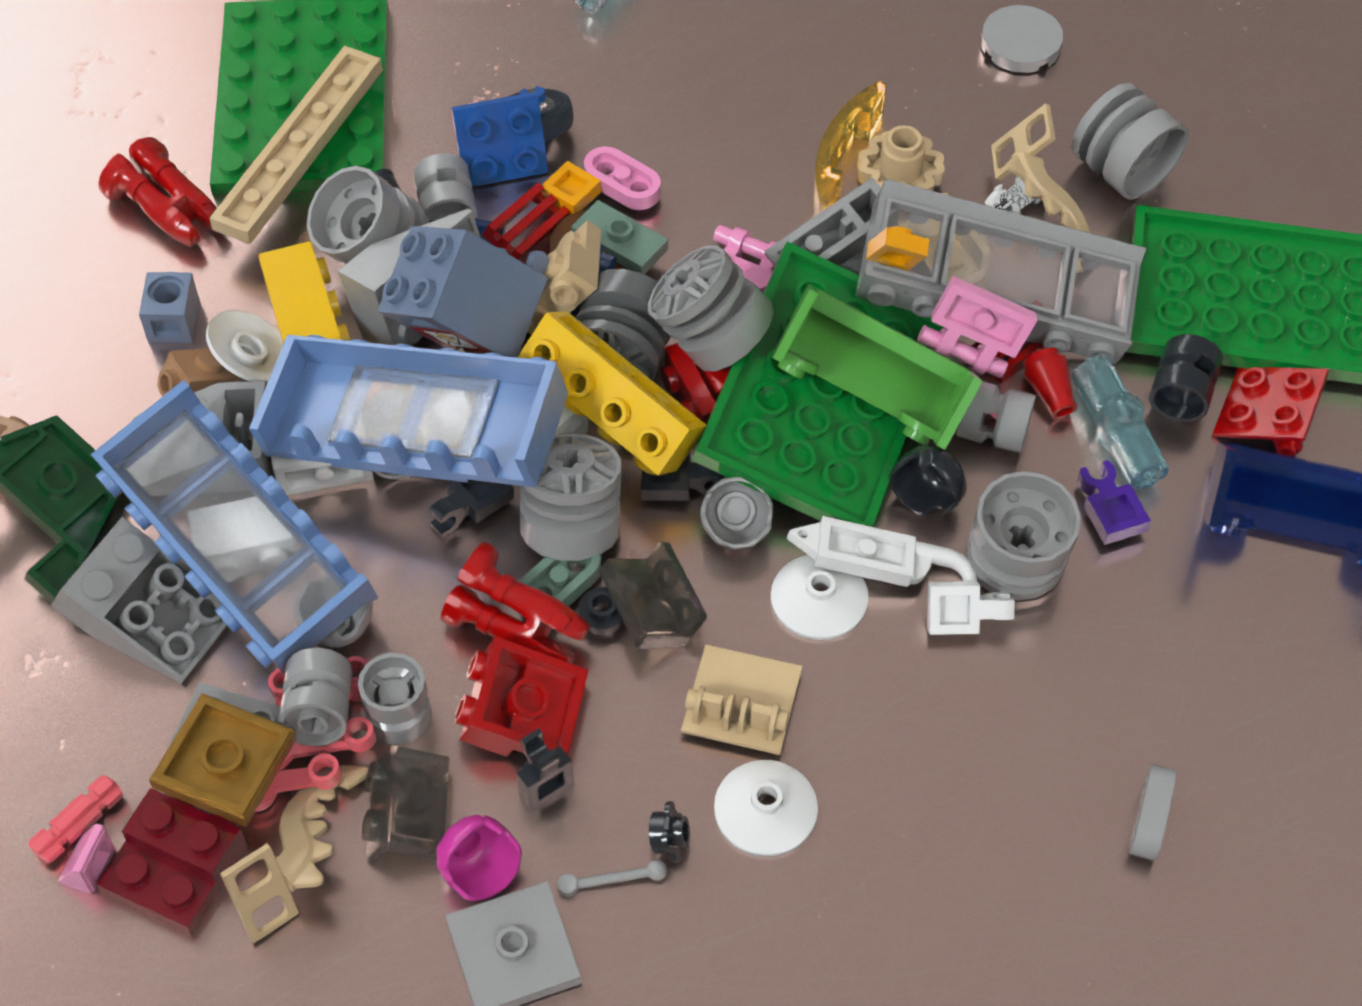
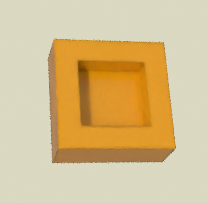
[542,161,601,215]
[866,226,930,271]

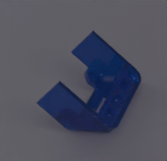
[1204,441,1362,565]

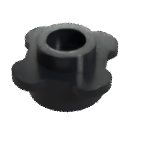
[649,801,690,863]

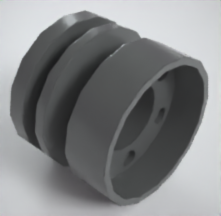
[575,269,671,381]

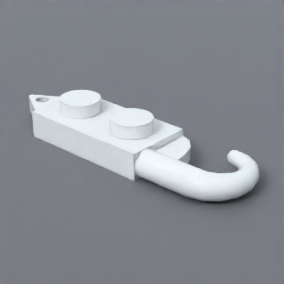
[787,516,977,587]

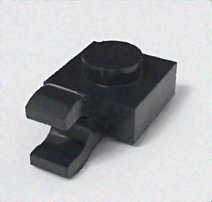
[641,453,724,501]
[429,480,514,538]
[516,728,574,811]

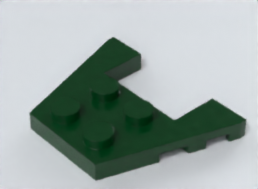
[0,415,120,604]

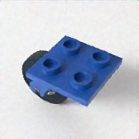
[451,86,574,187]

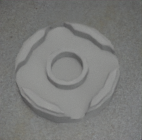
[981,5,1063,73]

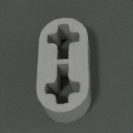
[1129,763,1177,861]

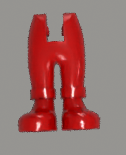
[98,137,217,248]
[440,541,591,664]

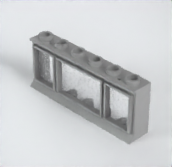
[855,179,1146,364]

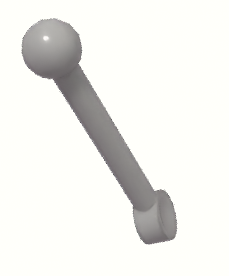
[557,860,667,897]

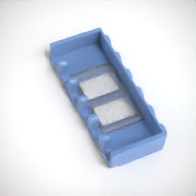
[249,335,568,488]

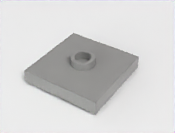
[445,881,582,1006]

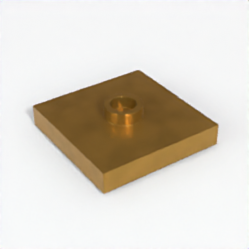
[149,693,297,827]

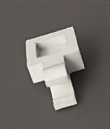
[927,581,1015,635]

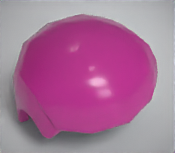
[436,814,522,901]

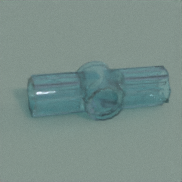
[1072,355,1169,490]

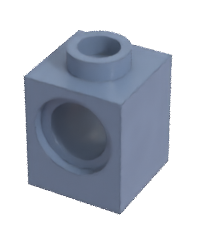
[138,271,200,343]

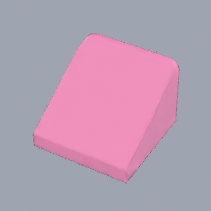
[58,823,116,894]

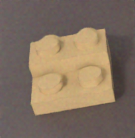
[527,220,602,335]

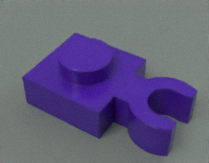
[1077,460,1151,545]

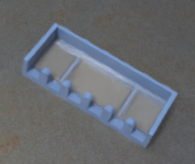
[91,380,379,675]

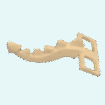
[991,103,1090,274]
[220,765,371,944]

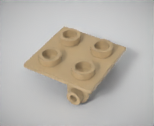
[681,644,803,755]

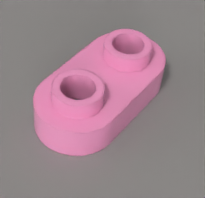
[584,146,661,210]

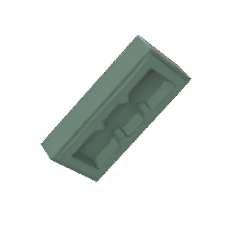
[571,200,668,274]

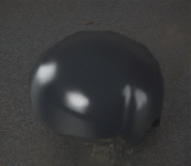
[889,446,967,516]

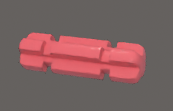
[28,775,123,864]

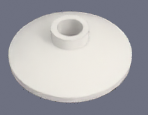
[206,310,283,384]
[771,555,868,640]
[714,760,818,857]

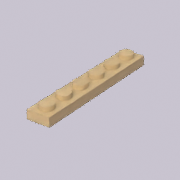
[209,46,383,244]

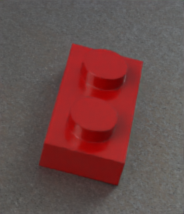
[661,343,715,424]

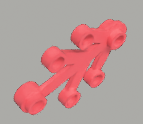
[255,656,376,812]

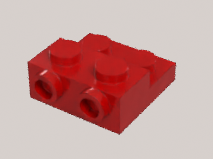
[454,636,589,757]

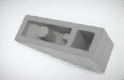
[765,177,899,267]

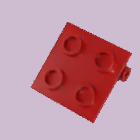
[1213,367,1329,459]

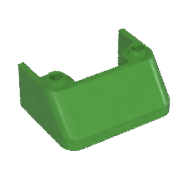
[773,284,983,450]

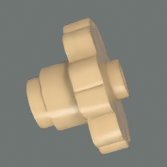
[857,125,945,191]

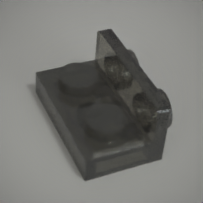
[599,542,707,649]
[361,745,450,861]

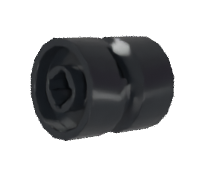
[1149,334,1223,422]

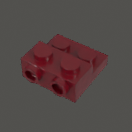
[96,788,248,936]

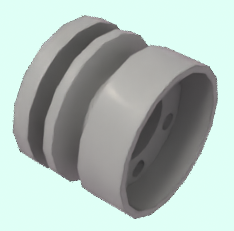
[1071,82,1189,200]
[307,166,428,264]
[647,245,774,371]
[520,433,621,561]
[965,471,1081,601]

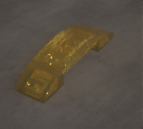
[813,81,887,217]

